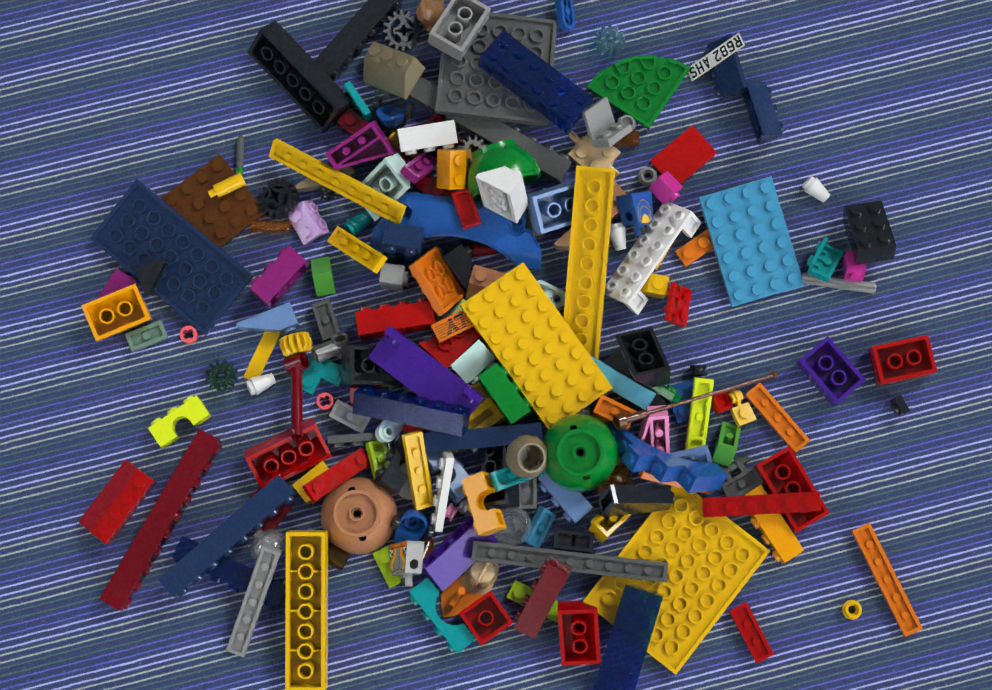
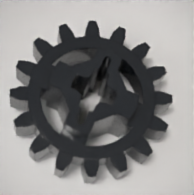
[380,10,422,51]
[257,179,299,220]

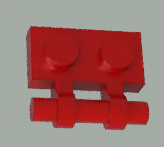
[663,282,692,327]

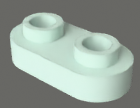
[537,280,565,309]
[375,410,407,443]

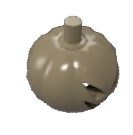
[505,435,548,478]

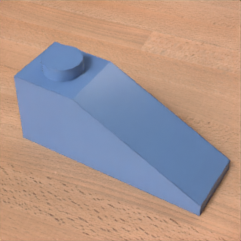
[236,302,299,334]

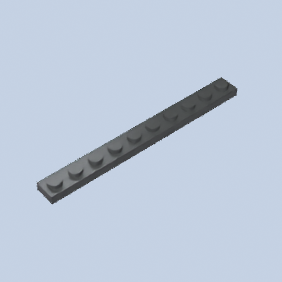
[471,541,668,583]

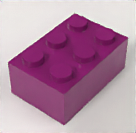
[250,246,309,309]

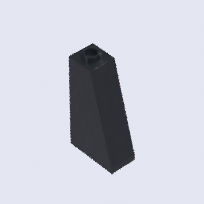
[599,485,675,517]

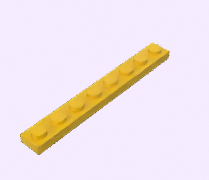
[268,138,407,224]

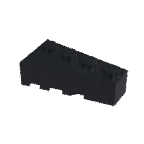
[481,446,520,510]

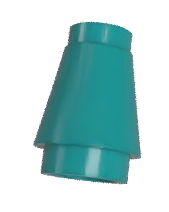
[344,211,373,236]

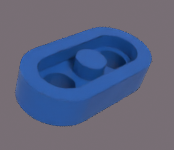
[555,0,575,31]

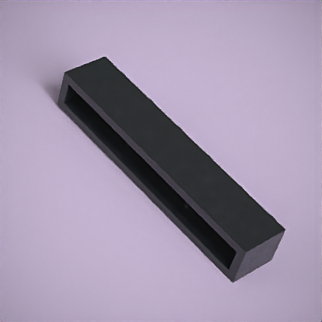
[314,0,402,81]

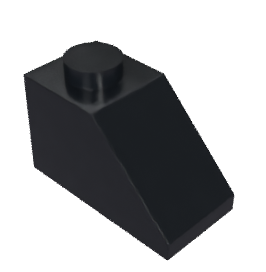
[442,241,473,288]

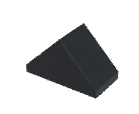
[136,259,169,296]

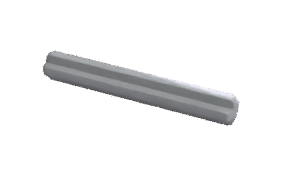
[802,273,876,294]

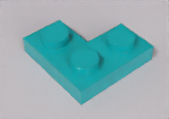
[302,354,341,396]

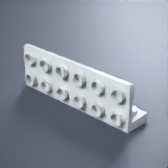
[605,202,701,315]

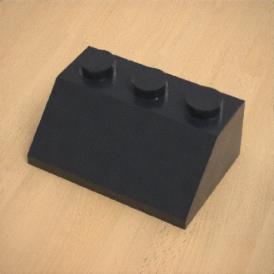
[615,326,671,388]

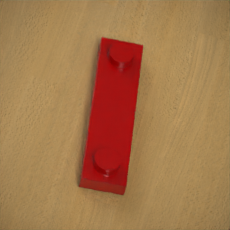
[302,447,370,503]

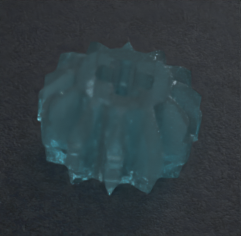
[594,24,626,57]

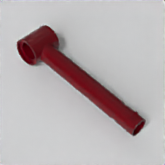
[284,352,309,440]

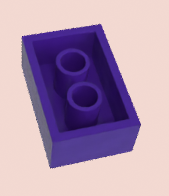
[795,336,866,407]

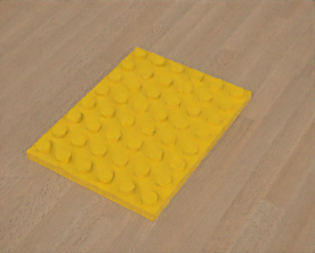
[583,486,770,675]

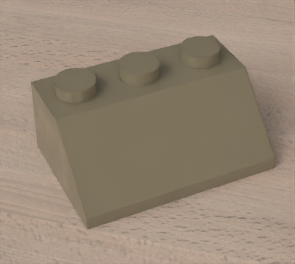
[363,41,425,100]

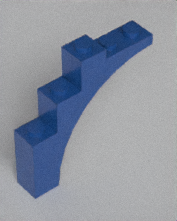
[608,421,728,493]

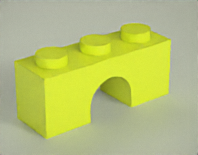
[148,395,212,449]

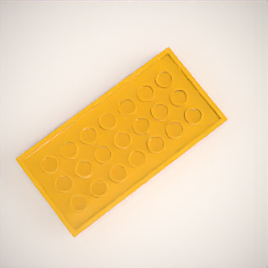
[460,262,613,430]

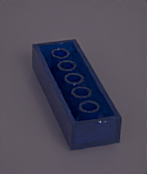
[478,30,593,134]
[593,583,664,690]

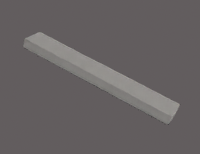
[226,544,282,658]

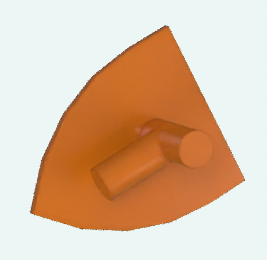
[441,575,483,617]

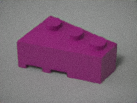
[325,120,396,170]

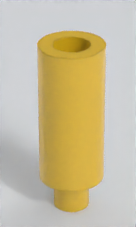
[208,172,246,198]

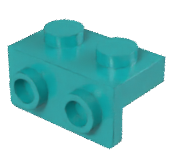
[806,236,844,283]

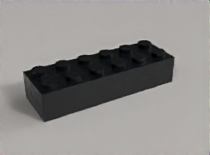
[247,20,352,132]

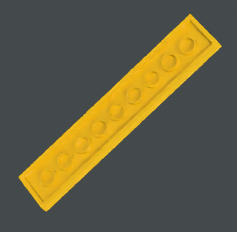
[563,165,616,360]

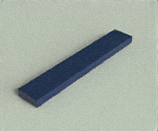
[424,423,543,453]

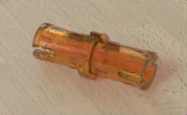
[251,219,291,234]

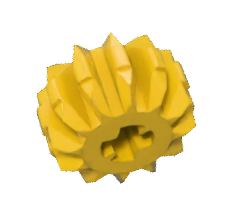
[279,331,312,357]

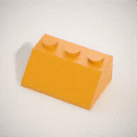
[81,283,153,342]

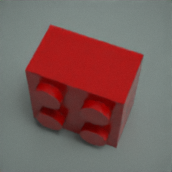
[459,590,513,646]

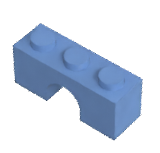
[426,452,471,505]

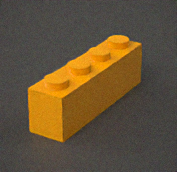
[745,485,804,564]

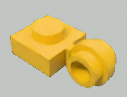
[729,389,756,427]

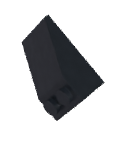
[341,345,404,386]

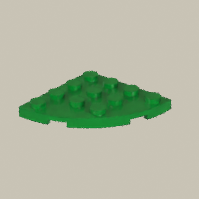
[586,55,691,130]

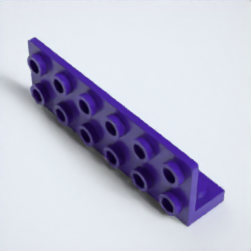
[369,326,484,427]

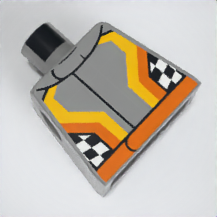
[389,540,424,587]

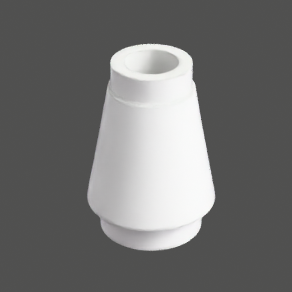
[802,176,831,203]
[610,222,627,251]
[246,373,276,396]

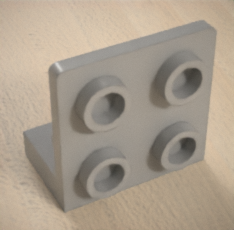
[582,97,632,147]

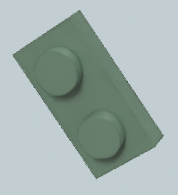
[125,320,169,352]

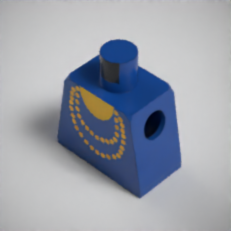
[616,191,653,236]

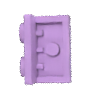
[288,200,329,245]

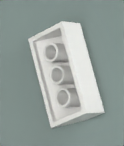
[476,166,529,223]

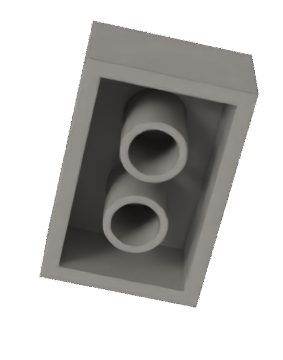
[428,0,491,62]

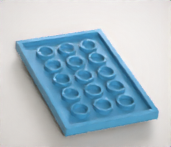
[698,176,804,307]

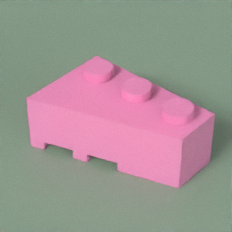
[637,405,670,454]

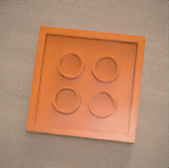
[409,246,466,316]

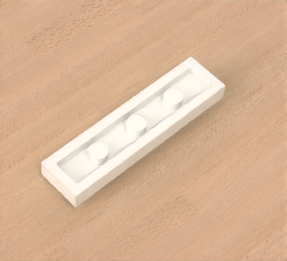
[430,452,454,532]

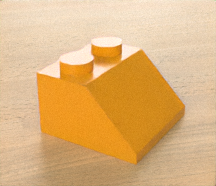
[437,149,471,190]

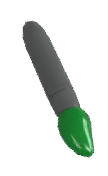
[235,135,244,175]

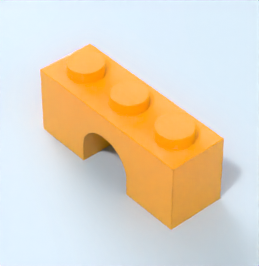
[462,471,506,536]

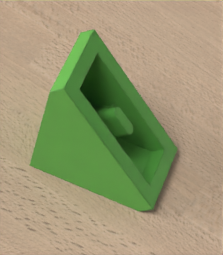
[311,257,336,297]

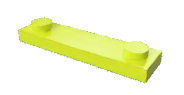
[685,377,714,450]

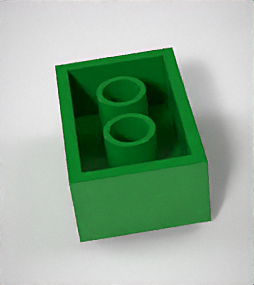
[478,363,531,425]

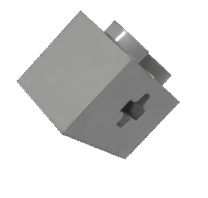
[379,263,409,291]

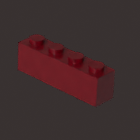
[513,557,572,639]

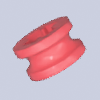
[180,326,198,344]
[316,392,334,411]

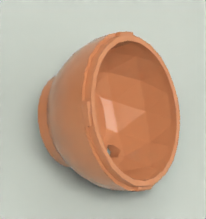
[320,477,397,554]

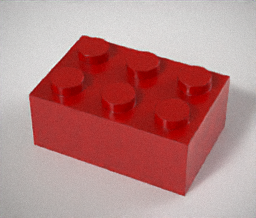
[868,335,937,387]

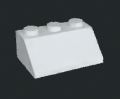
[396,120,458,155]

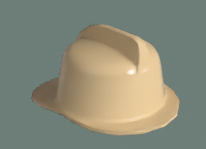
[461,561,499,595]

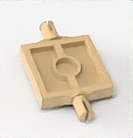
[567,131,621,179]

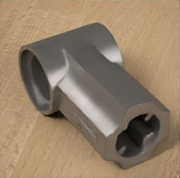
[311,332,350,363]

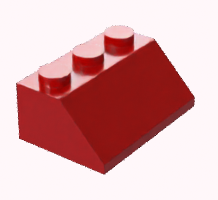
[557,600,601,666]

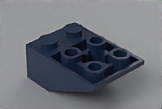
[382,221,424,273]

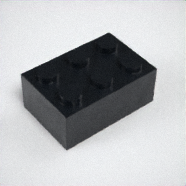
[842,200,896,265]

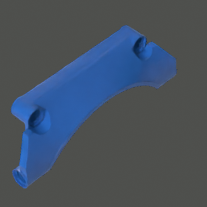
[370,191,542,270]

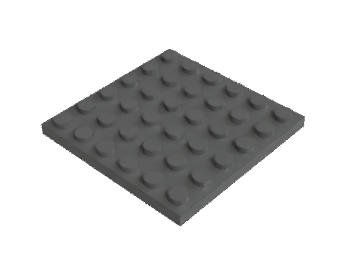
[435,12,557,127]

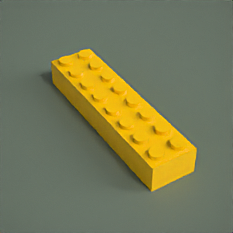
[285,530,328,690]

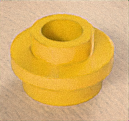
[842,600,862,620]

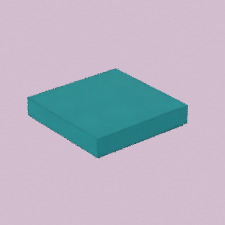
[344,81,372,123]

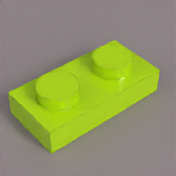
[365,440,388,479]
[372,545,401,588]

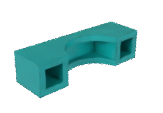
[409,577,476,653]

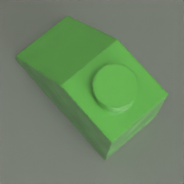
[712,421,741,467]

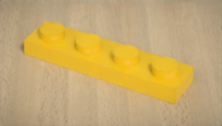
[327,226,388,274]
[402,430,433,510]

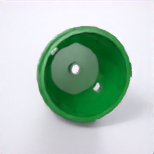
[467,139,541,200]
[542,414,618,492]

